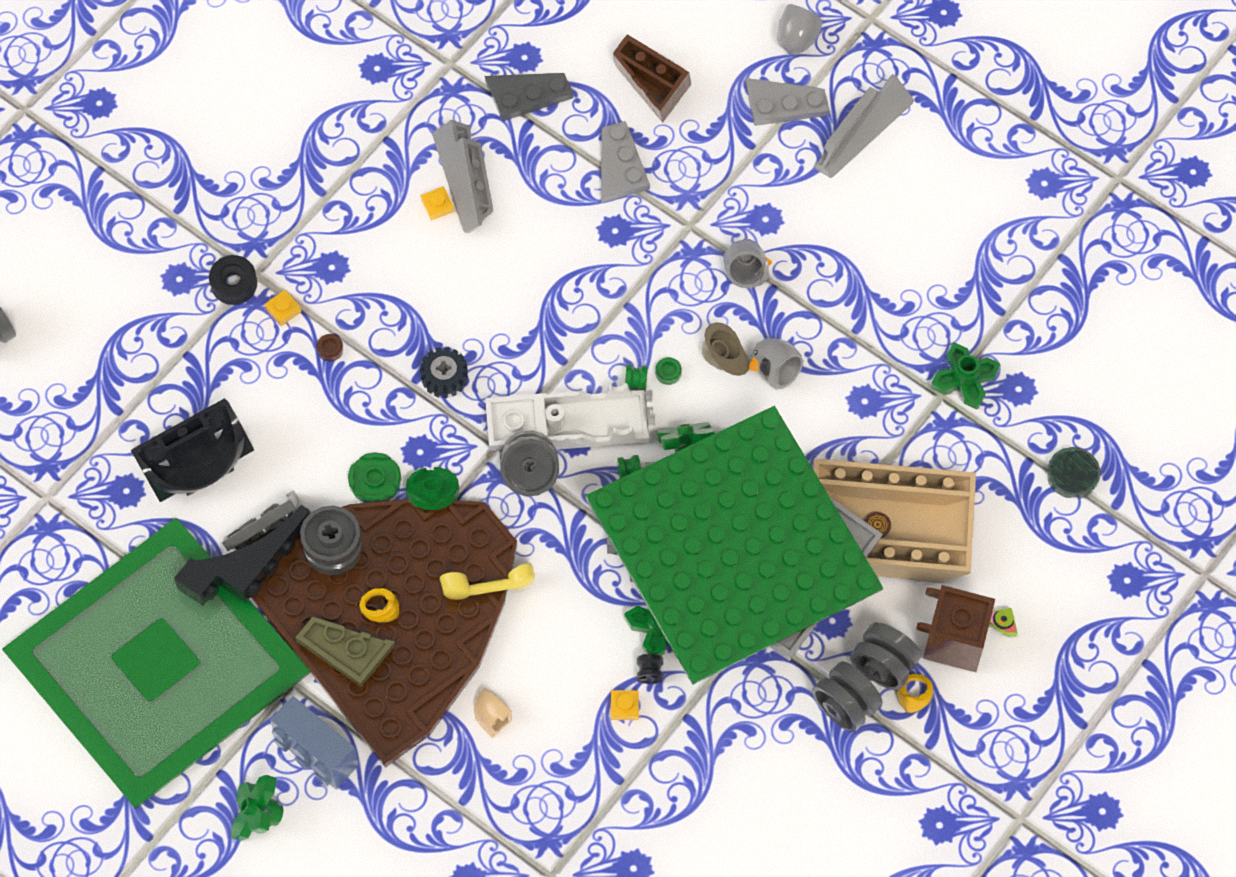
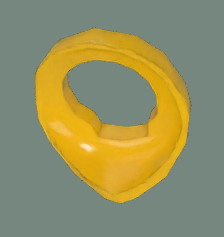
[359,588,399,622]
[897,674,933,713]

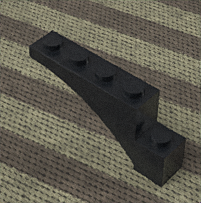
[174,505,310,606]

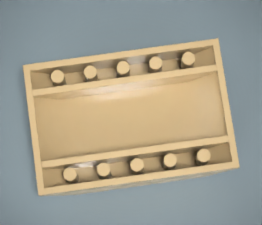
[813,459,976,582]

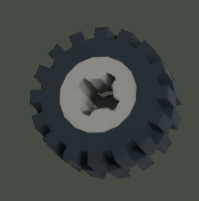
[420,347,468,398]

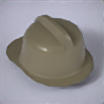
[701,322,750,376]

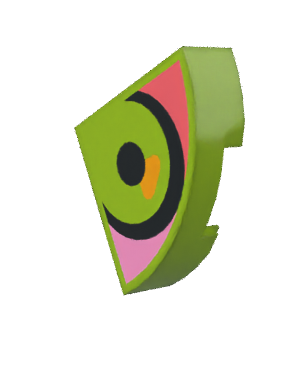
[989,608,1018,637]

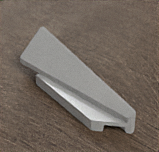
[814,74,914,178]
[432,120,494,233]

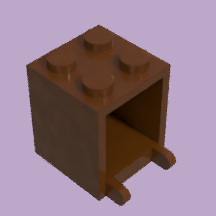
[916,585,996,673]

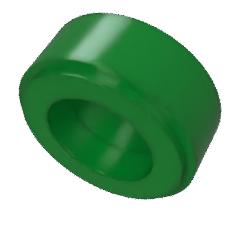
[655,357,682,385]

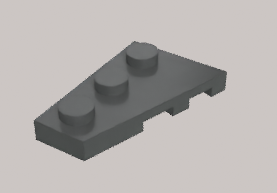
[484,73,573,122]
[222,490,299,551]

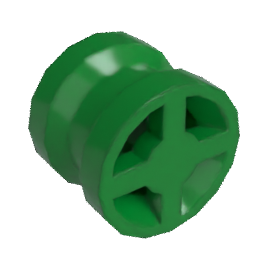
[625,364,648,392]
[617,455,641,479]

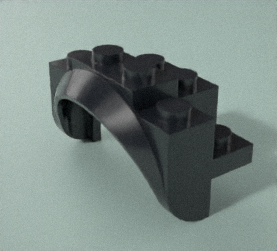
[130,398,254,502]

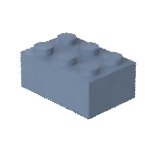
[270,696,359,790]

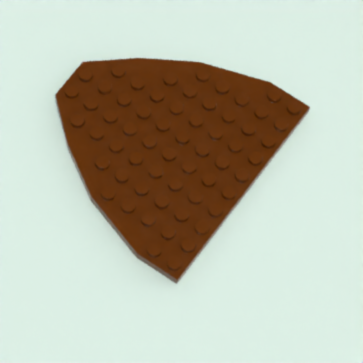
[243,499,518,768]

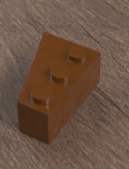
[613,34,692,123]

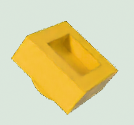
[420,186,454,221]
[264,290,302,326]
[611,690,639,720]

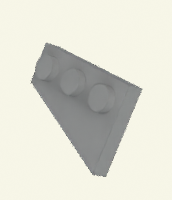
[745,78,830,126]
[601,121,650,203]

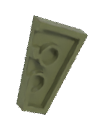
[295,617,395,687]

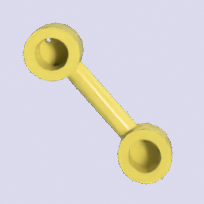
[440,563,535,600]

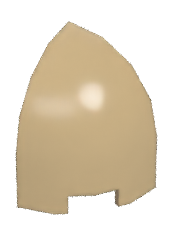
[474,688,512,738]

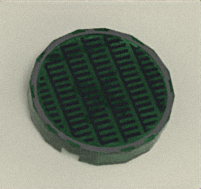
[1047,447,1101,499]

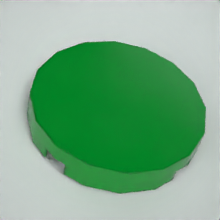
[348,452,402,503]
[406,467,459,510]

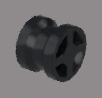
[636,654,664,684]

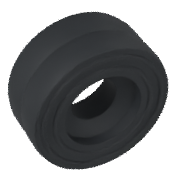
[209,255,257,305]

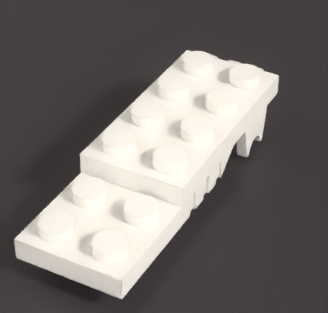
[485,383,656,451]

